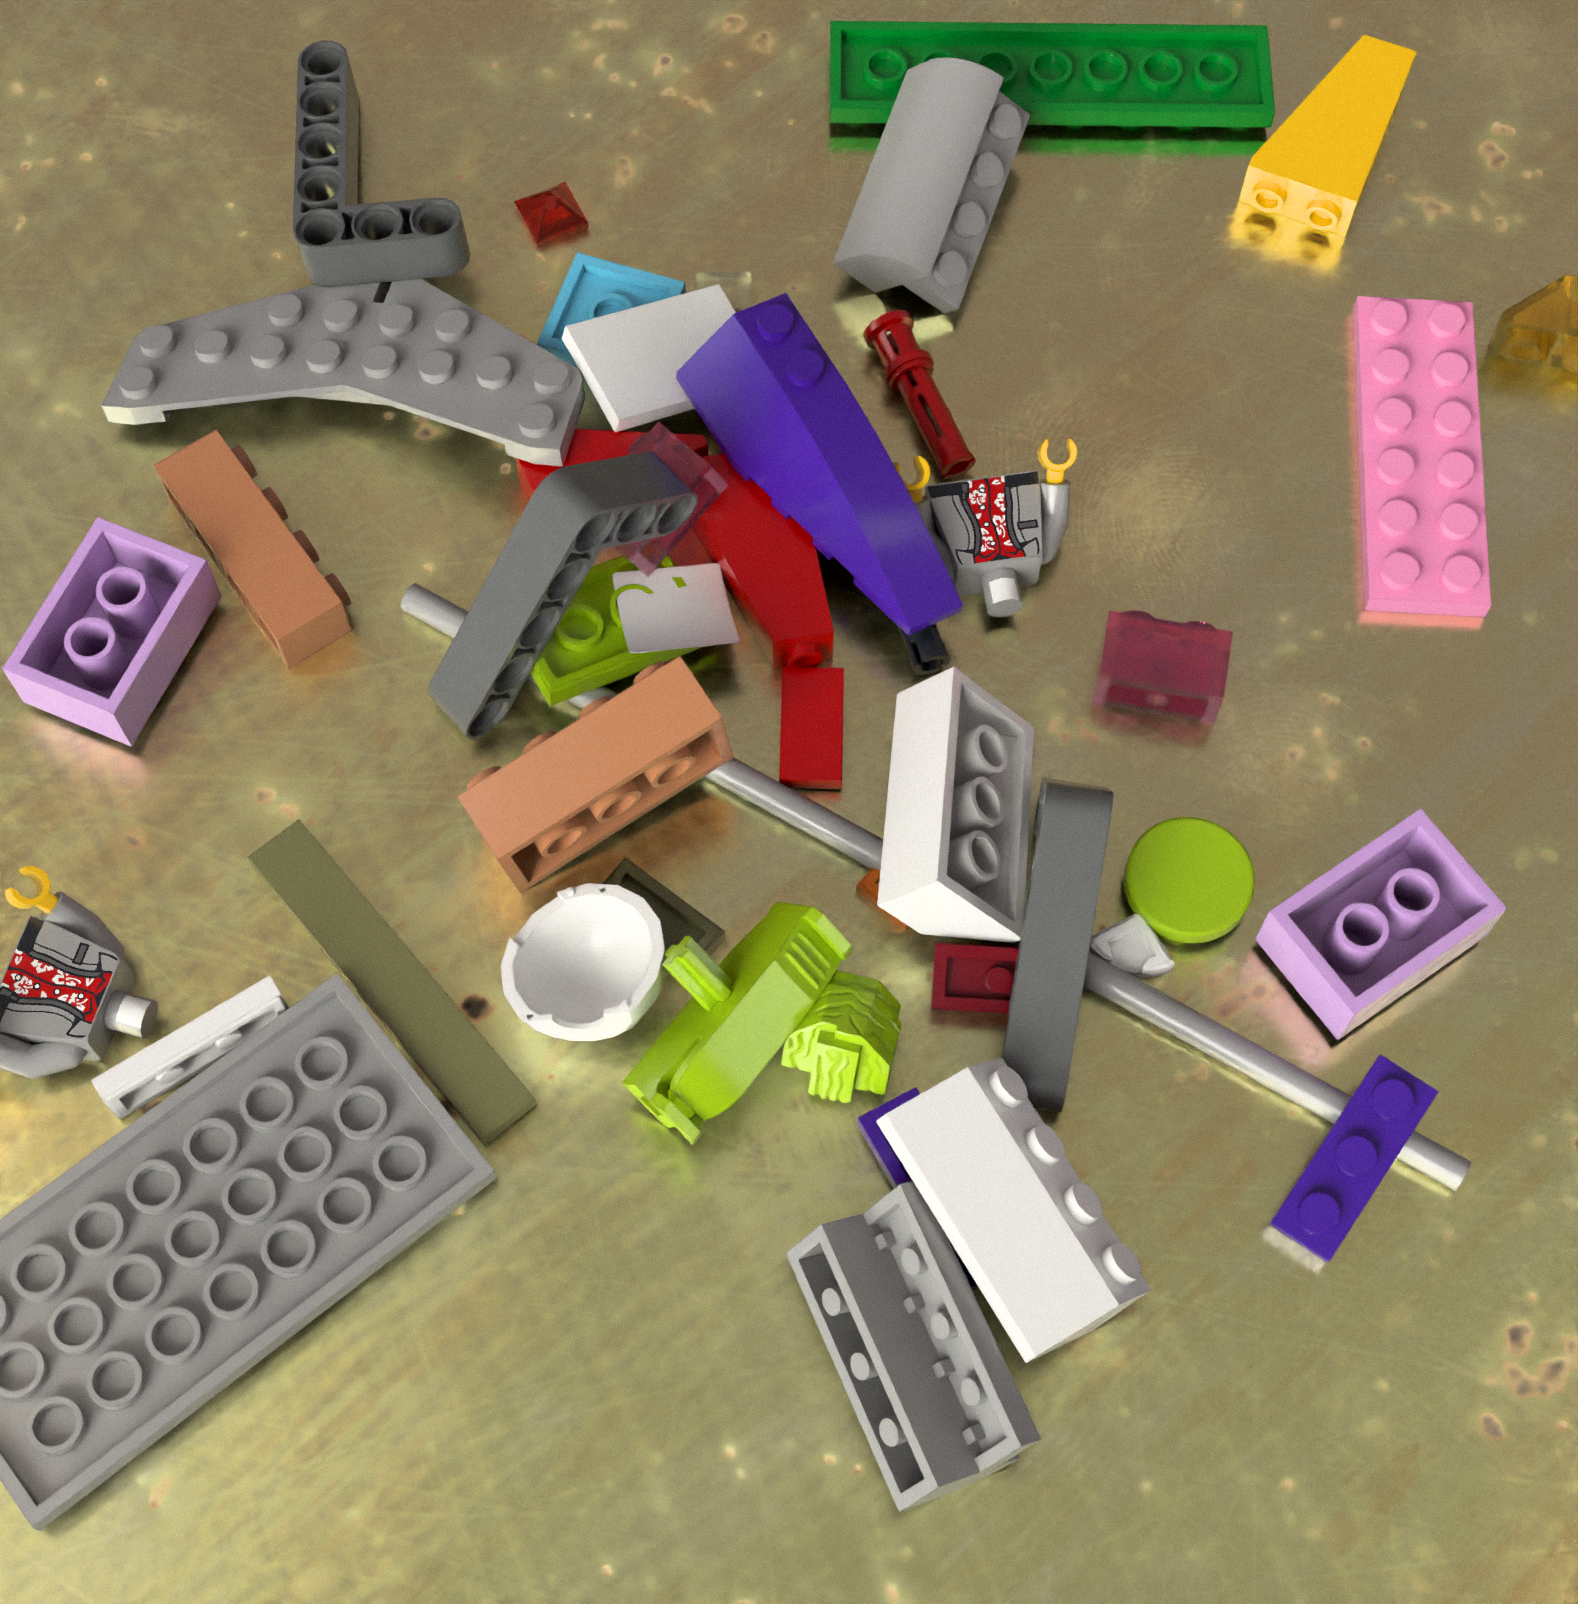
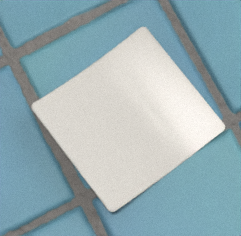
[612,563,740,653]

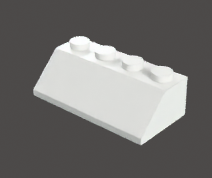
[877,667,1034,943]
[876,1057,1151,1363]

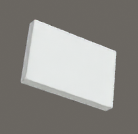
[562,284,736,432]

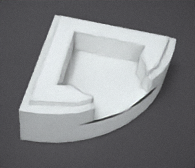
[1089,913,1175,979]

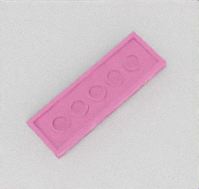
[1353,296,1491,617]

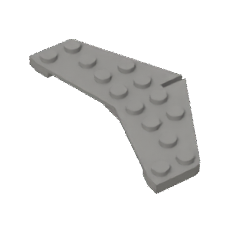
[101,279,585,467]

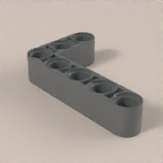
[293,40,471,287]
[427,452,698,739]
[1001,777,1113,1113]

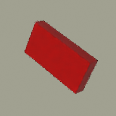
[779,666,844,789]

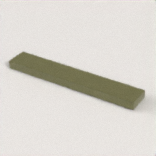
[247,819,537,1146]

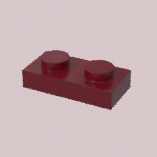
[931,941,1019,1013]

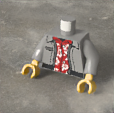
[893,438,1077,617]
[0,866,158,1079]

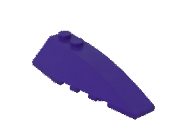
[676,293,963,636]

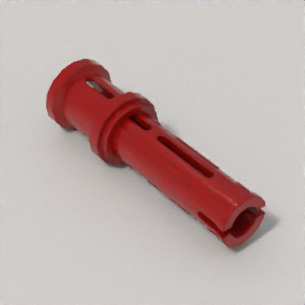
[863,310,976,479]

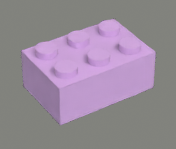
[2,517,222,747]
[1255,808,1507,1040]

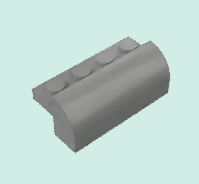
[833,58,1030,314]
[786,1181,1041,1512]

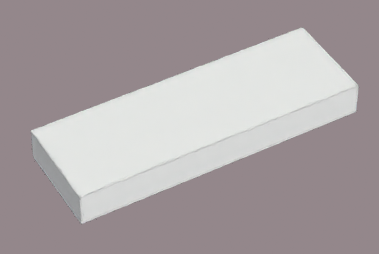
[91,975,289,1118]

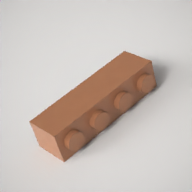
[153,430,352,669]

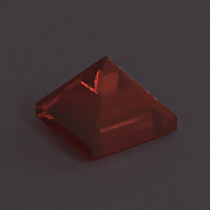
[514,181,589,248]

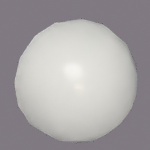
[500,883,667,1041]

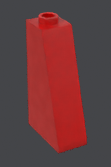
[674,453,834,670]

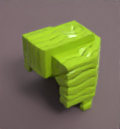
[781,970,902,1103]

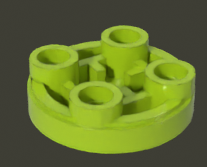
[1124,817,1255,947]

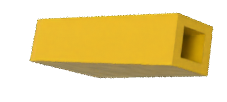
[1239,34,1417,237]

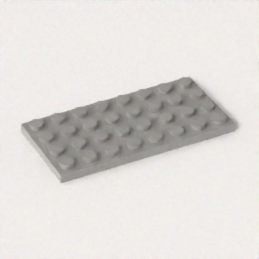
[0,974,497,1531]

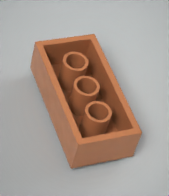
[457,656,734,893]

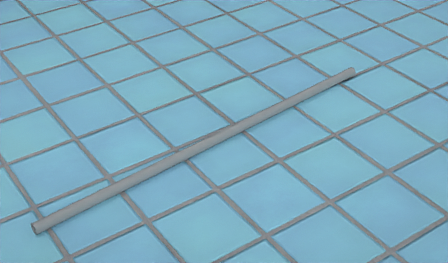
[401,583,1471,1191]

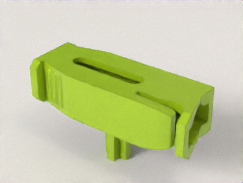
[622,901,853,1145]

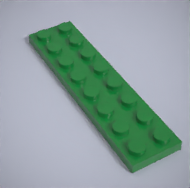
[830,21,1275,127]

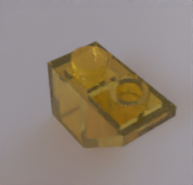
[1486,274,1578,373]

